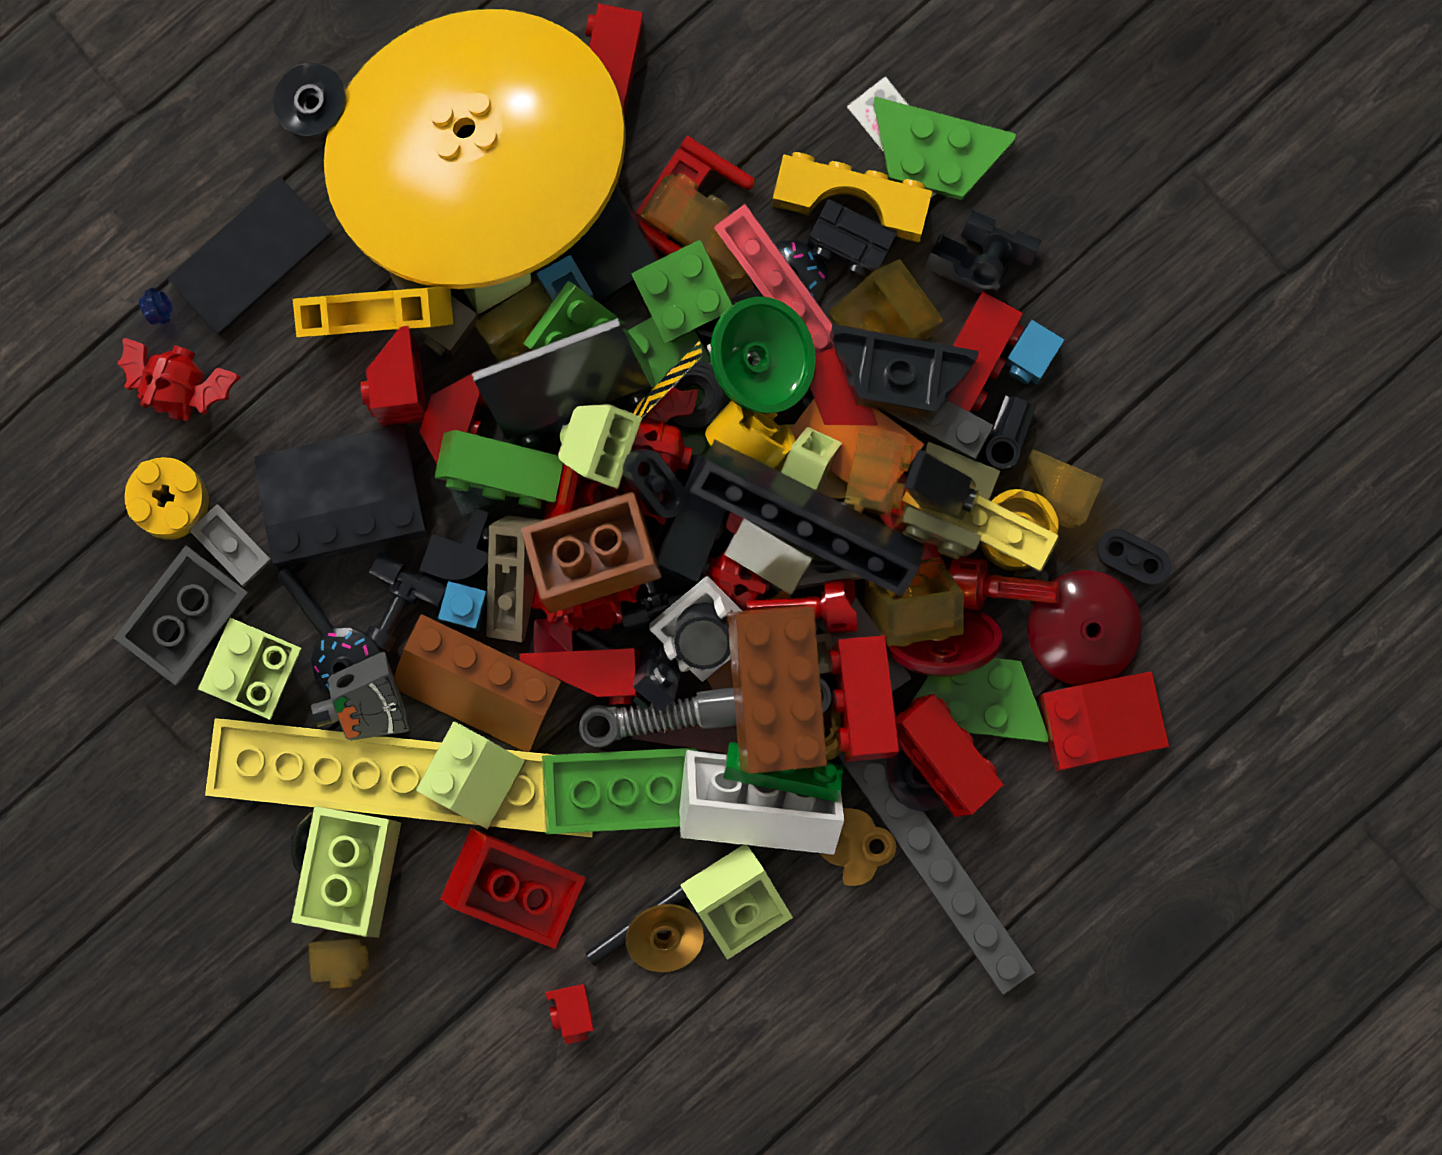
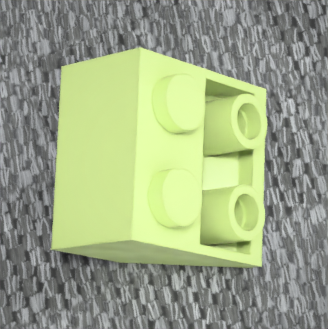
[198,618,302,720]

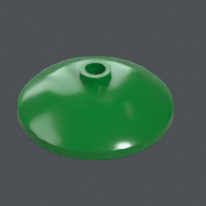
[710,297,816,414]

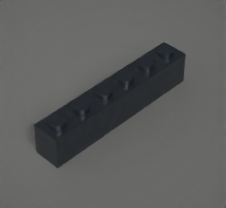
[690,439,925,597]

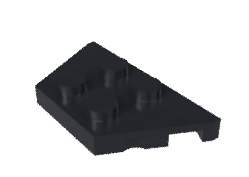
[830,324,979,419]

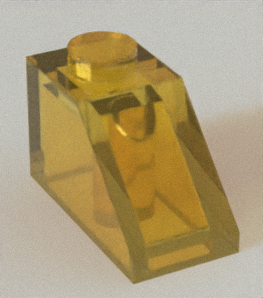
[1026,449,1104,528]

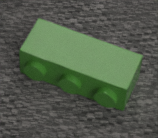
[435,430,563,509]

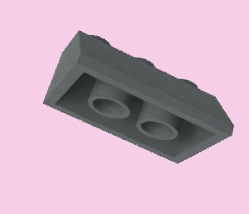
[114,546,248,686]

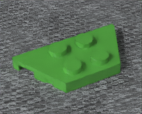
[873,96,1016,200]
[910,658,1049,743]

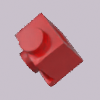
[545,984,595,1044]

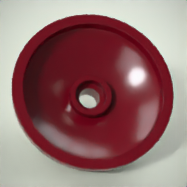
[1027,570,1142,685]
[885,605,1002,677]

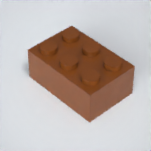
[521,492,662,613]

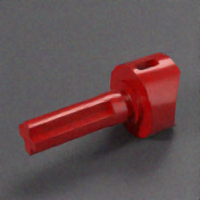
[948,557,1061,611]
[747,580,857,634]

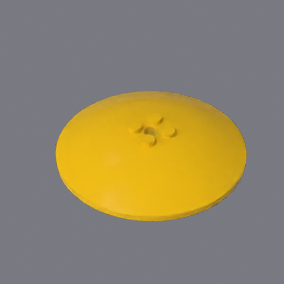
[324,9,626,289]

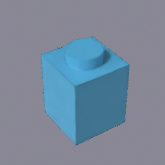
[1004,320,1064,384]
[438,581,487,633]

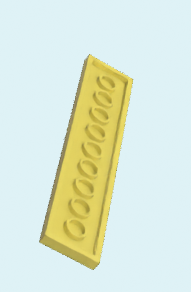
[205,718,593,838]

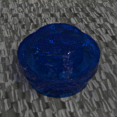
[139,287,173,325]

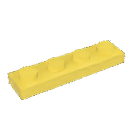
[902,491,1059,572]

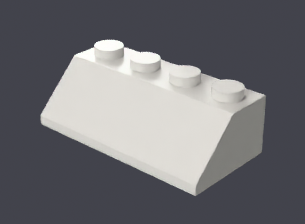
[679,750,844,854]

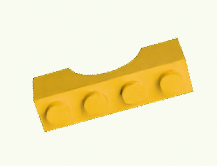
[772,152,932,242]
[293,286,454,337]

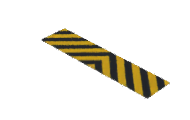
[630,341,703,418]

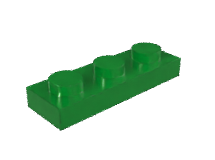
[723,741,843,802]

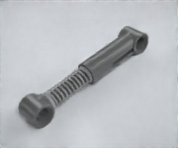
[579,677,831,747]

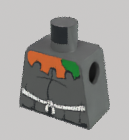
[311,652,409,740]

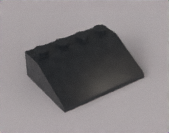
[472,319,656,450]
[254,423,429,569]

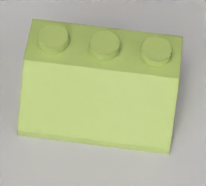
[292,806,401,938]

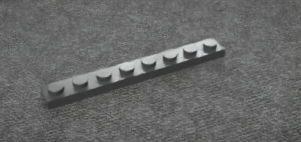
[838,752,1035,995]

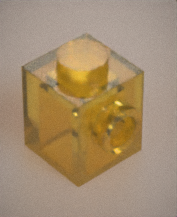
[308,939,368,989]

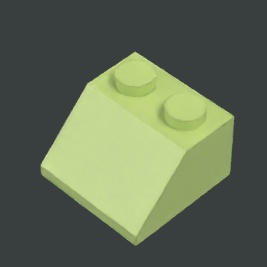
[416,721,525,829]
[681,845,793,960]

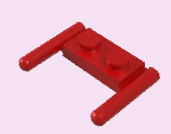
[635,135,755,256]

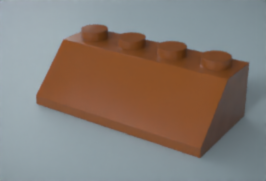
[394,614,563,752]

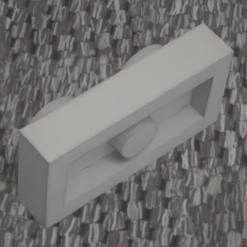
[189,504,272,587]

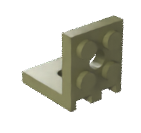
[893,442,1000,559]

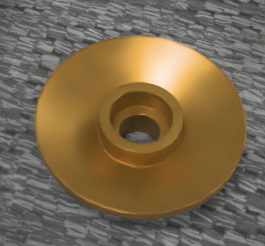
[626,904,704,972]

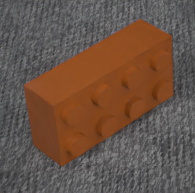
[727,605,827,774]

